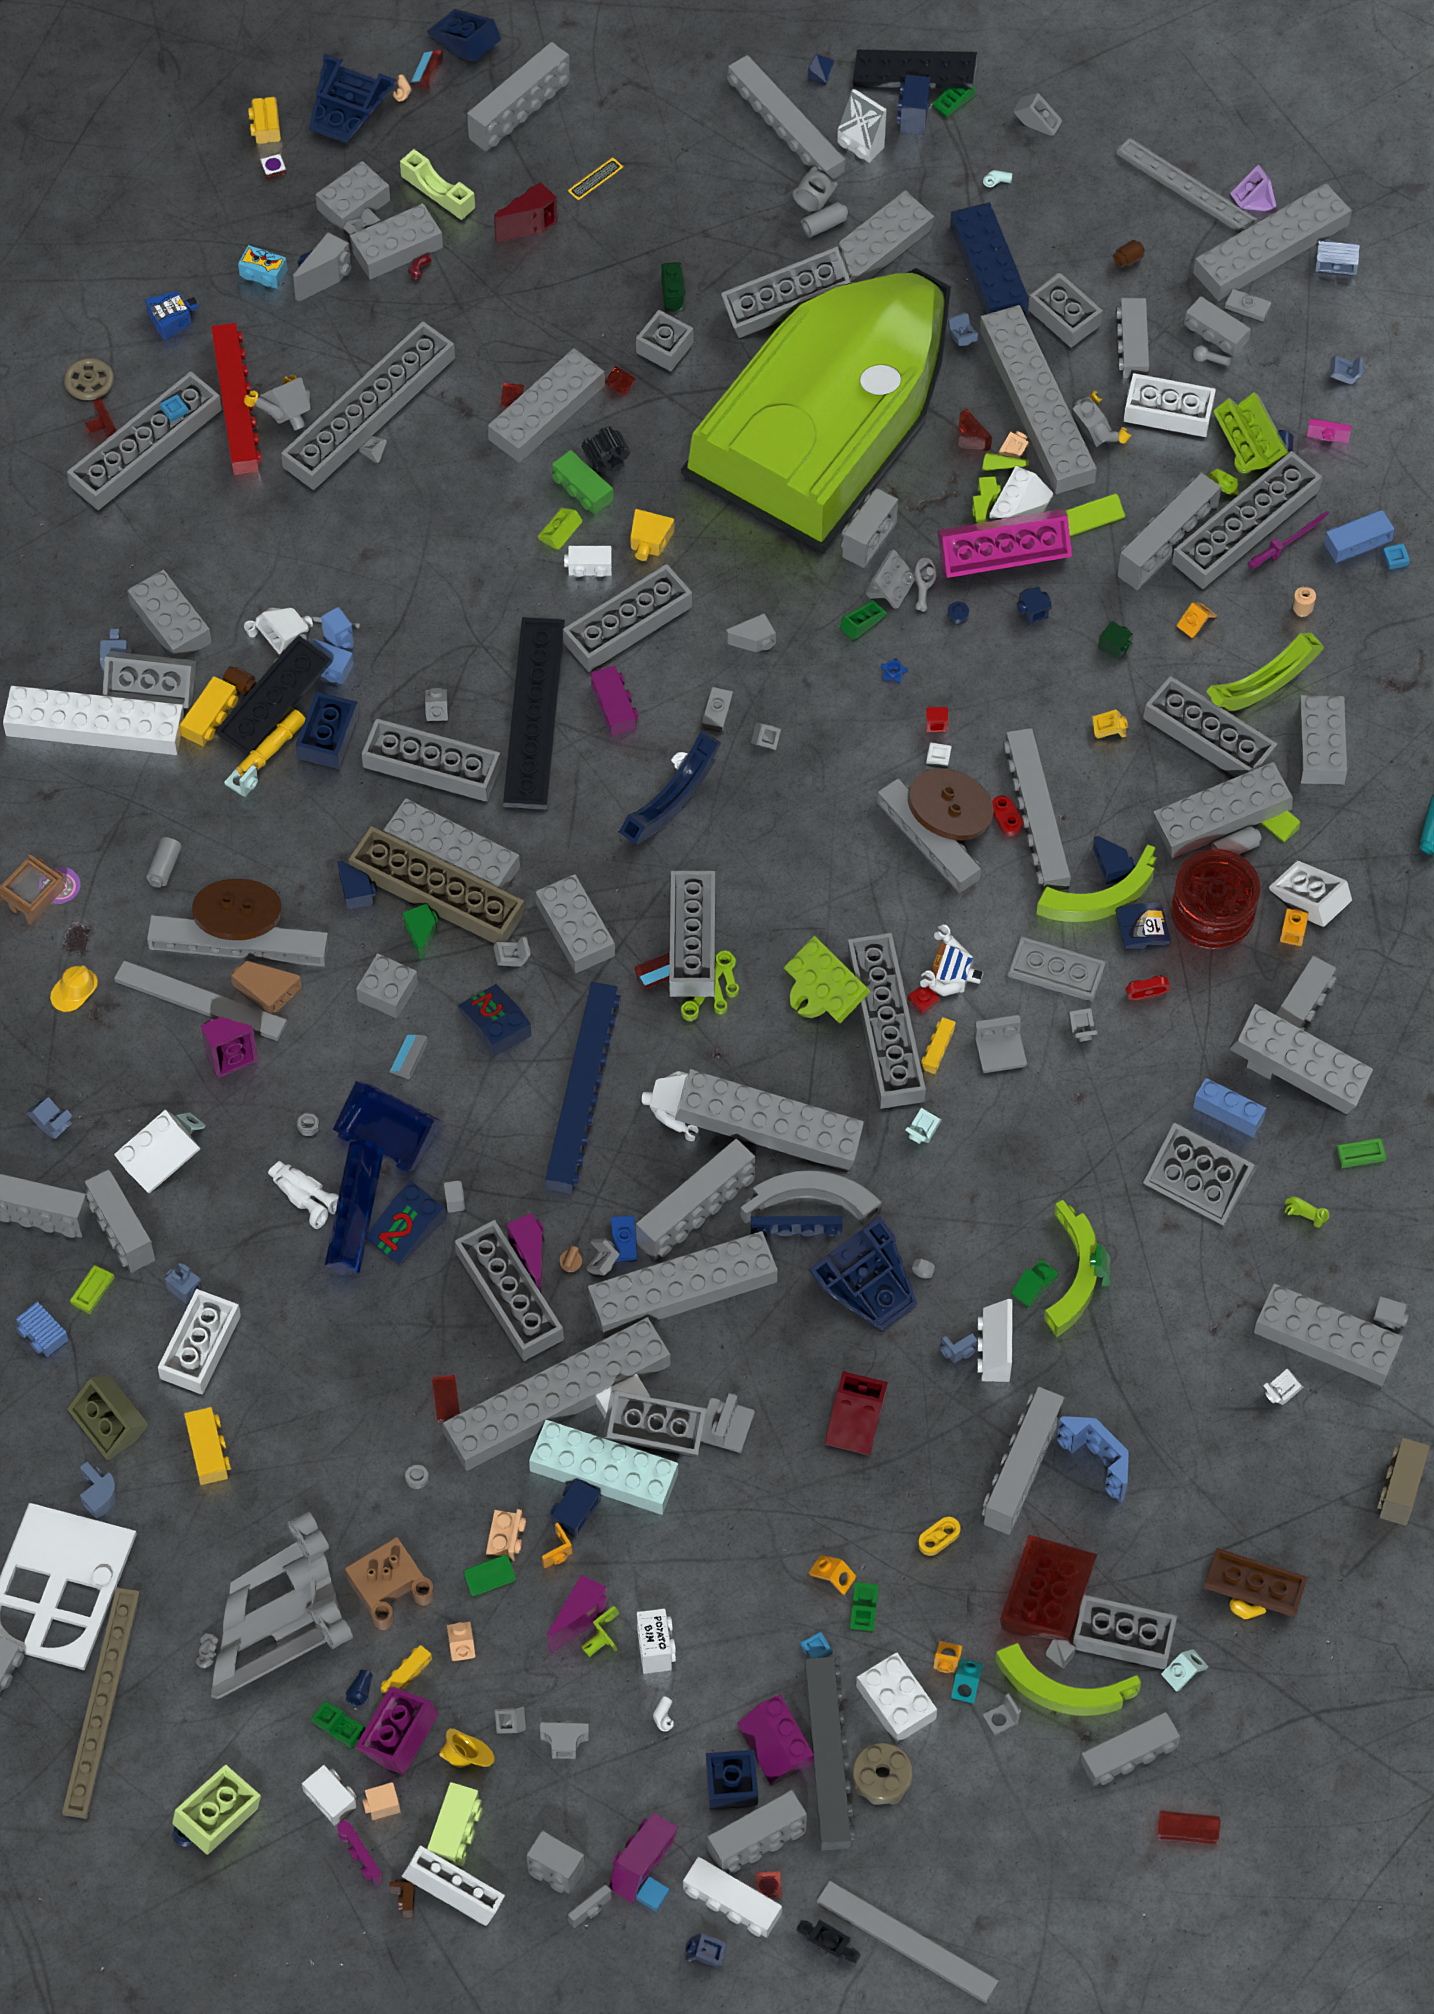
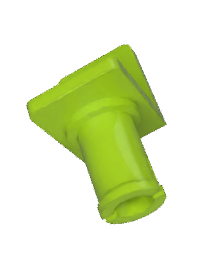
[580,1606,620,1658]

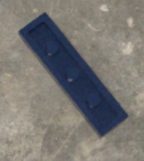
[750,1216,843,1237]

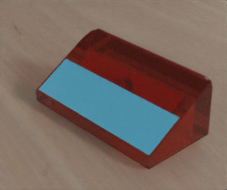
[410,50,443,90]
[634,952,670,989]

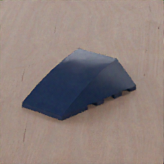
[309,54,398,143]

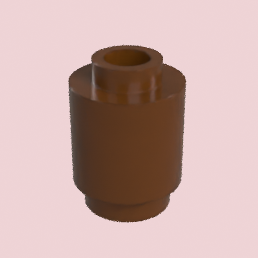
[1113,240,1145,268]
[223,666,256,695]

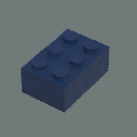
[296,692,359,769]

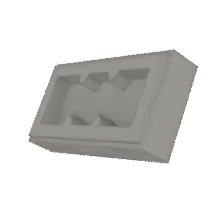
[1225,289,1271,322]
[702,687,733,731]
[568,1885,612,1928]

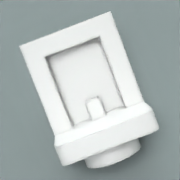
[1263,1369,1304,1405]

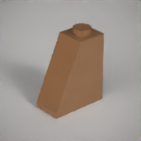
[231,961,302,1015]

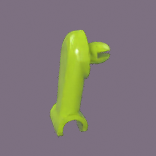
[1285,1196,1329,1228]

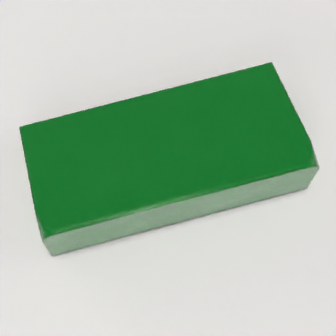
[463,1554,516,1597]

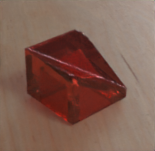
[605,365,636,396]

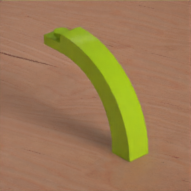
[1206,632,1325,712]
[1036,844,1157,922]
[1044,1200,1097,1337]
[995,1643,1141,1716]

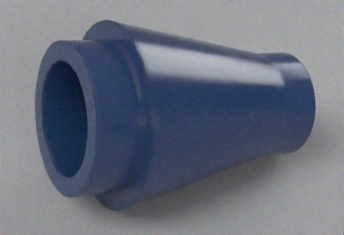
[346,1670,373,1707]

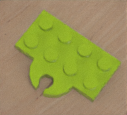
[784,936,871,1023]

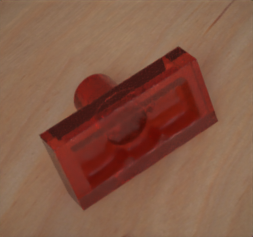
[85,398,116,438]

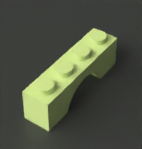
[400,149,475,220]

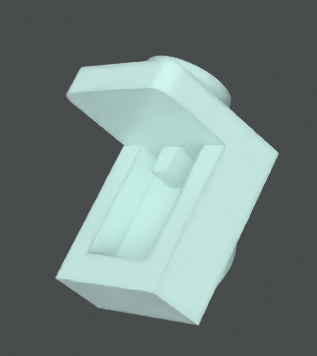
[905,1108,942,1144]

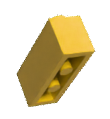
[180,676,238,747]
[184,1407,231,1485]

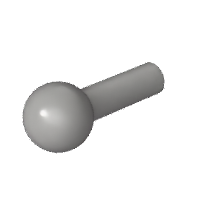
[1193,345,1231,366]

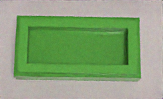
[1336,1138,1386,1168]

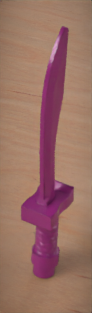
[1248,511,1329,569]

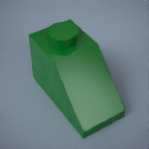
[402,903,438,959]

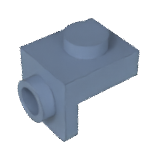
[948,312,978,346]
[1330,355,1364,385]
[940,1333,978,1363]

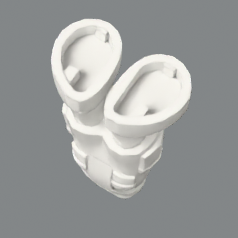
[268,1161,344,1229]

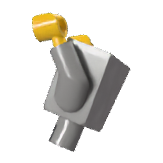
[244,375,311,431]
[1072,391,1132,447]

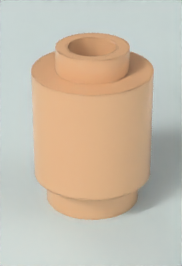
[1292,586,1316,617]

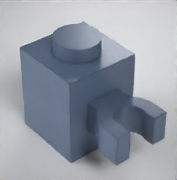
[100,629,132,670]
[164,1263,202,1305]

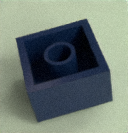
[897,75,930,135]
[706,1749,758,1809]

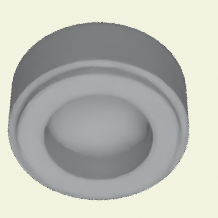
[405,1464,429,1489]

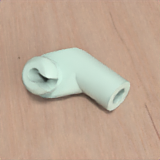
[983,170,1013,187]

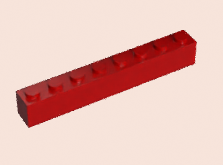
[211,323,262,475]

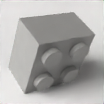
[636,310,694,371]
[356,953,418,1019]
[527,1831,585,1894]

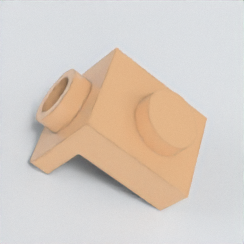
[447,1622,475,1661]

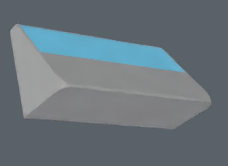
[389,1034,428,1080]

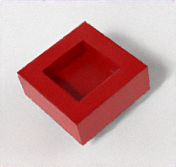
[908,986,940,1014]

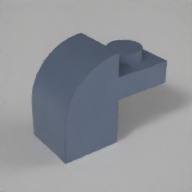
[26,1097,72,1139]
[80,1462,117,1520]

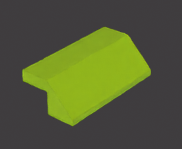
[1213,392,1289,471]

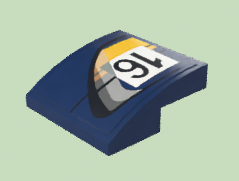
[1115,903,1171,949]

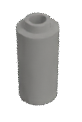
[801,202,848,238]
[1210,826,1262,863]
[146,837,182,888]

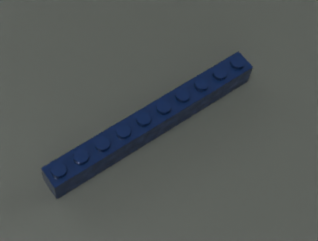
[545,982,621,1194]

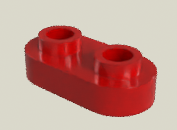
[992,795,1022,836]
[1125,975,1171,1000]

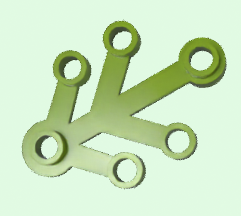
[681,951,739,1021]

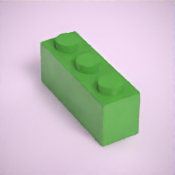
[552,450,614,515]

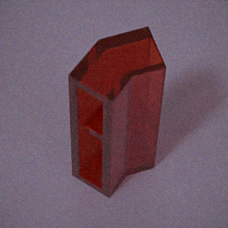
[1157,1810,1221,1845]

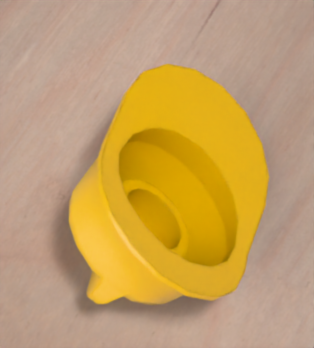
[50,965,98,1012]
[439,1729,494,1768]

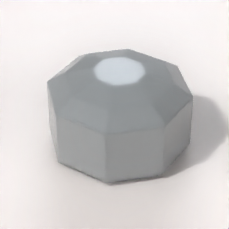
[297,1113,319,1136]
[912,1259,935,1279]

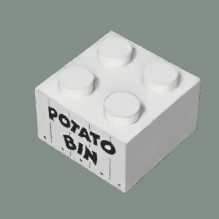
[637,1609,676,1674]

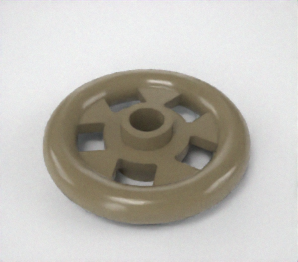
[64,358,114,400]

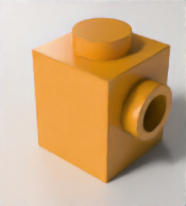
[1280,909,1309,947]

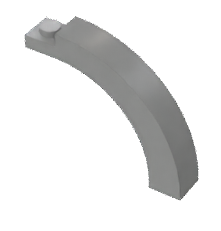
[740,1171,882,1225]

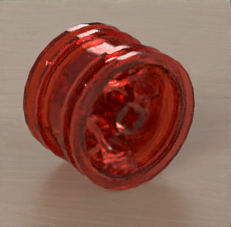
[1171,849,1261,950]

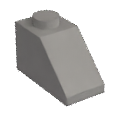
[1013,93,1062,136]
[726,613,776,653]

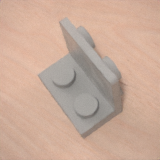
[974,1015,1027,1073]

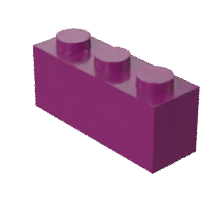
[591,666,639,736]

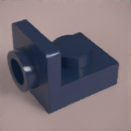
[685,1933,727,1968]

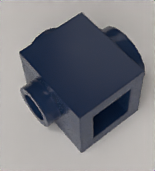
[1017,586,1052,625]

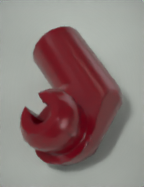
[408,253,432,280]

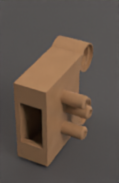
[345,1537,434,1630]

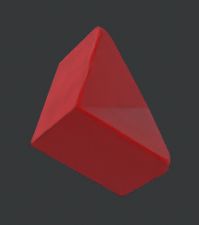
[926,707,948,732]

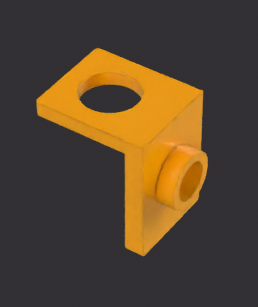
[1176,602,1217,638]
[542,1523,572,1568]
[809,1555,857,1595]
[933,1641,962,1673]

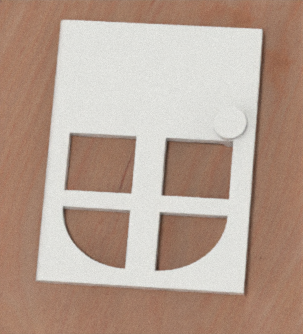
[0,1503,137,1670]

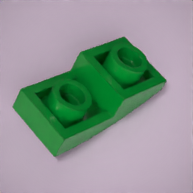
[1090,1245,1111,1287]

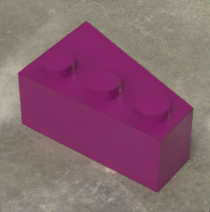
[609,1813,678,1904]

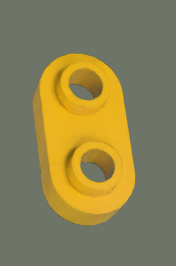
[918,1517,961,1556]

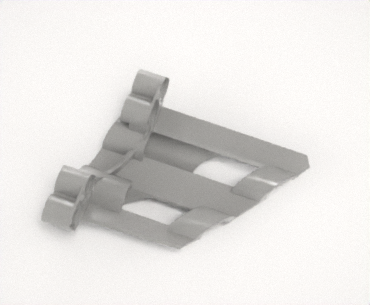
[211,1511,353,1699]

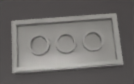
[1008,936,1106,1002]

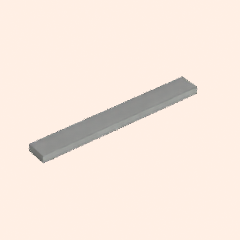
[1117,138,1260,233]
[114,961,287,1042]
[817,1881,999,2004]

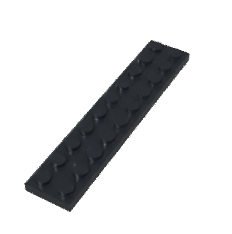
[503,617,565,810]

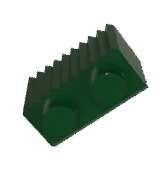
[661,262,685,312]

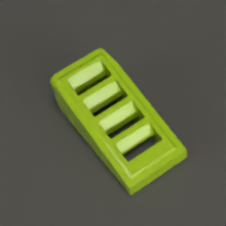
[982,452,1029,470]

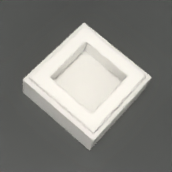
[926,742,952,768]

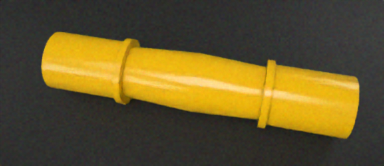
[236,710,305,777]

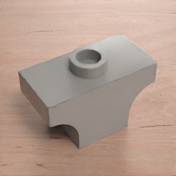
[540,1720,589,1759]

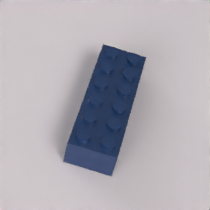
[950,202,1029,315]

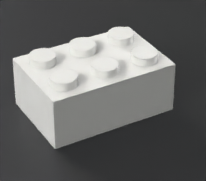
[856,1652,937,1744]

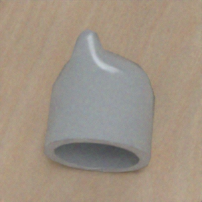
[793,167,837,213]

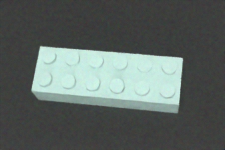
[529,1420,678,1515]

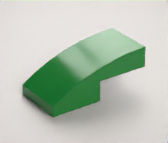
[850,1582,879,1632]
[310,1701,366,1749]

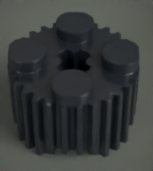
[581,426,630,475]

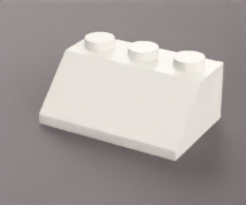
[989,466,1053,522]
[114,1110,201,1194]
[977,1299,1012,1382]

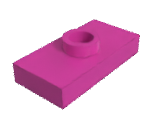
[1307,419,1352,443]

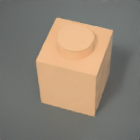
[362,1782,400,1820]

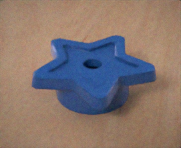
[880,658,908,683]

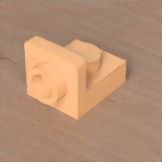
[998,431,1030,458]

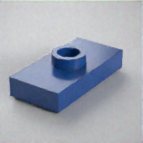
[611,1216,637,1262]

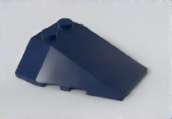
[809,1217,917,1331]

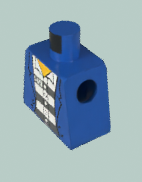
[145,291,199,340]

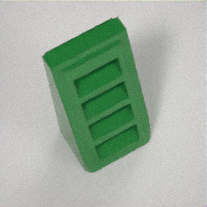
[933,85,976,118]
[840,600,887,640]

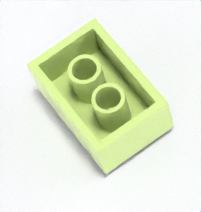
[172,1764,261,1855]
[427,1782,483,1868]

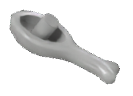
[914,557,937,612]

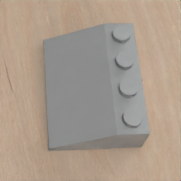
[1143,1123,1258,1225]

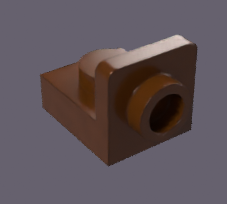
[389,1879,415,1918]

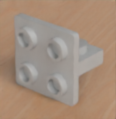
[866,550,915,609]
[701,1393,755,1453]

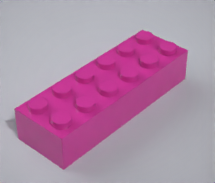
[937,509,1072,578]

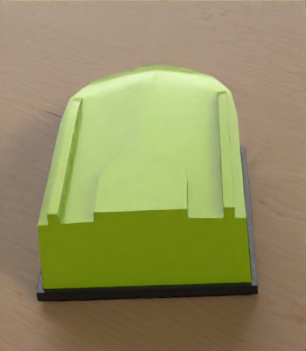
[681,268,951,552]

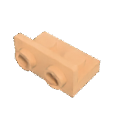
[486,1509,526,1561]

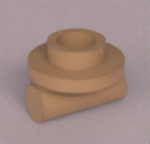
[559,1246,582,1272]

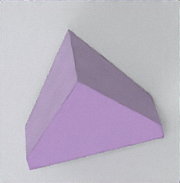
[1230,165,1277,212]

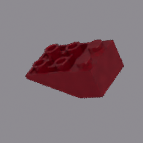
[494,182,558,242]
[825,1371,888,1456]

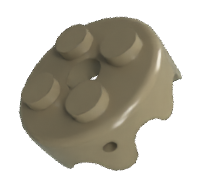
[852,1743,913,1805]

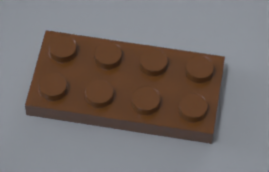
[1204,1548,1308,1618]

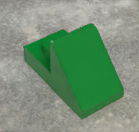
[1011,1259,1059,1308]

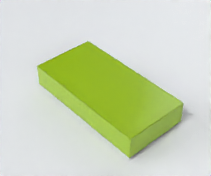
[70,1264,115,1314]

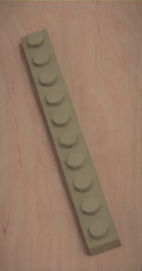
[62,1587,140,1819]

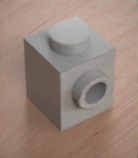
[1372,1297,1409,1334]

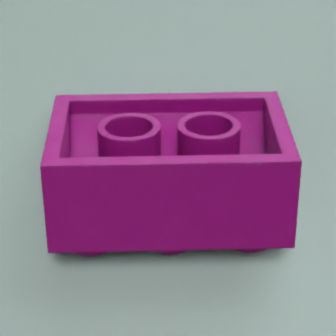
[201,1017,258,1078]
[355,1686,439,1775]
[737,1694,814,1786]

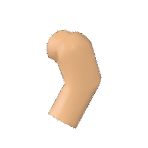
[393,75,411,102]

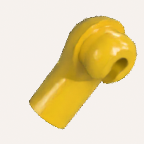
[1230,1598,1266,1620]

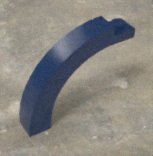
[619,731,721,845]

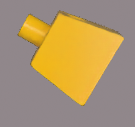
[631,509,675,561]

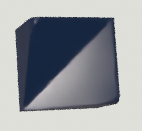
[808,54,834,84]

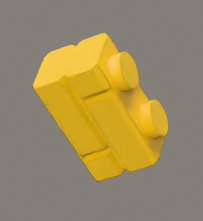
[248,97,281,144]

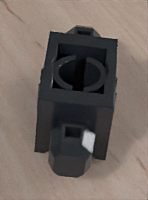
[797,1919,861,1965]

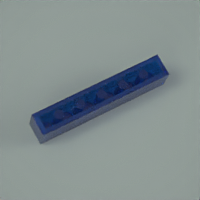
[325,1139,384,1277]

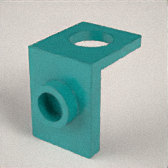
[951,1658,984,1704]

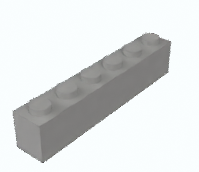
[877,778,981,894]
[1247,956,1337,1080]

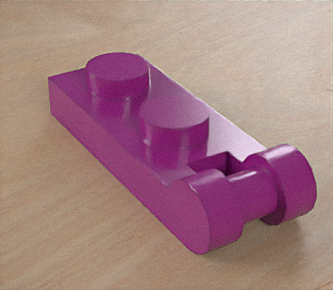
[337,1821,383,1886]

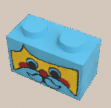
[238,245,288,289]

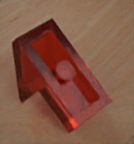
[958,409,992,451]

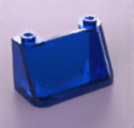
[332,1081,444,1172]

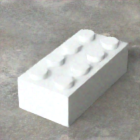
[1123,373,1216,437]
[158,1289,241,1395]

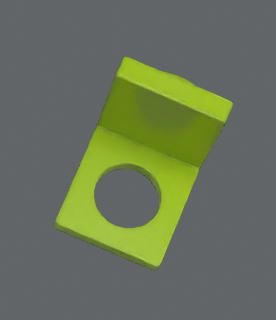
[1206,468,1238,497]

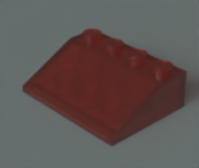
[1000,1535,1097,1641]

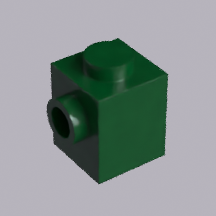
[1098,621,1134,660]

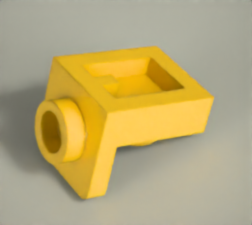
[1092,709,1128,739]

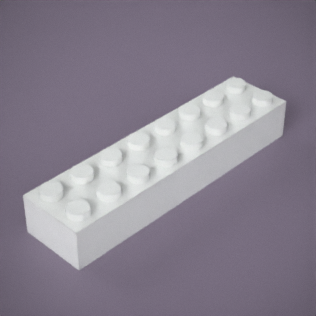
[3,686,185,755]

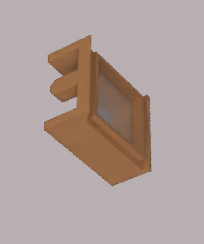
[0,854,65,925]

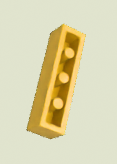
[921,1017,956,1074]
[380,1645,432,1696]

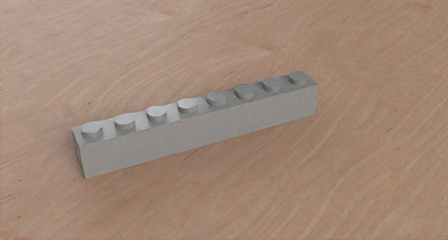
[727,55,845,180]
[1003,728,1071,892]
[147,915,329,967]

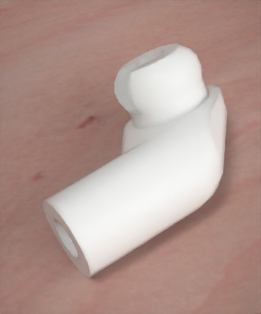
[653,1696,674,1732]

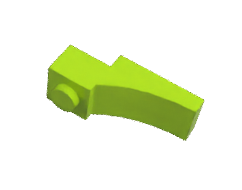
[972,477,1001,524]

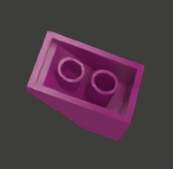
[507,1213,545,1294]
[547,1574,609,1653]

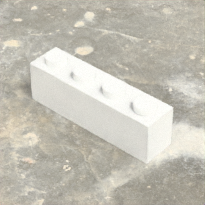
[402,1846,505,1926]
[683,1857,782,1938]

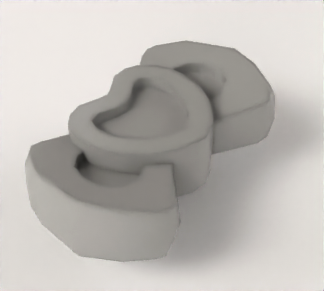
[195,1633,218,1669]

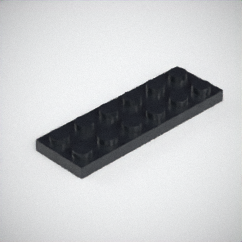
[853,49,978,89]
[215,635,332,757]

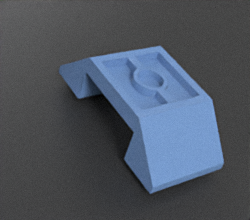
[1056,1416,1129,1502]

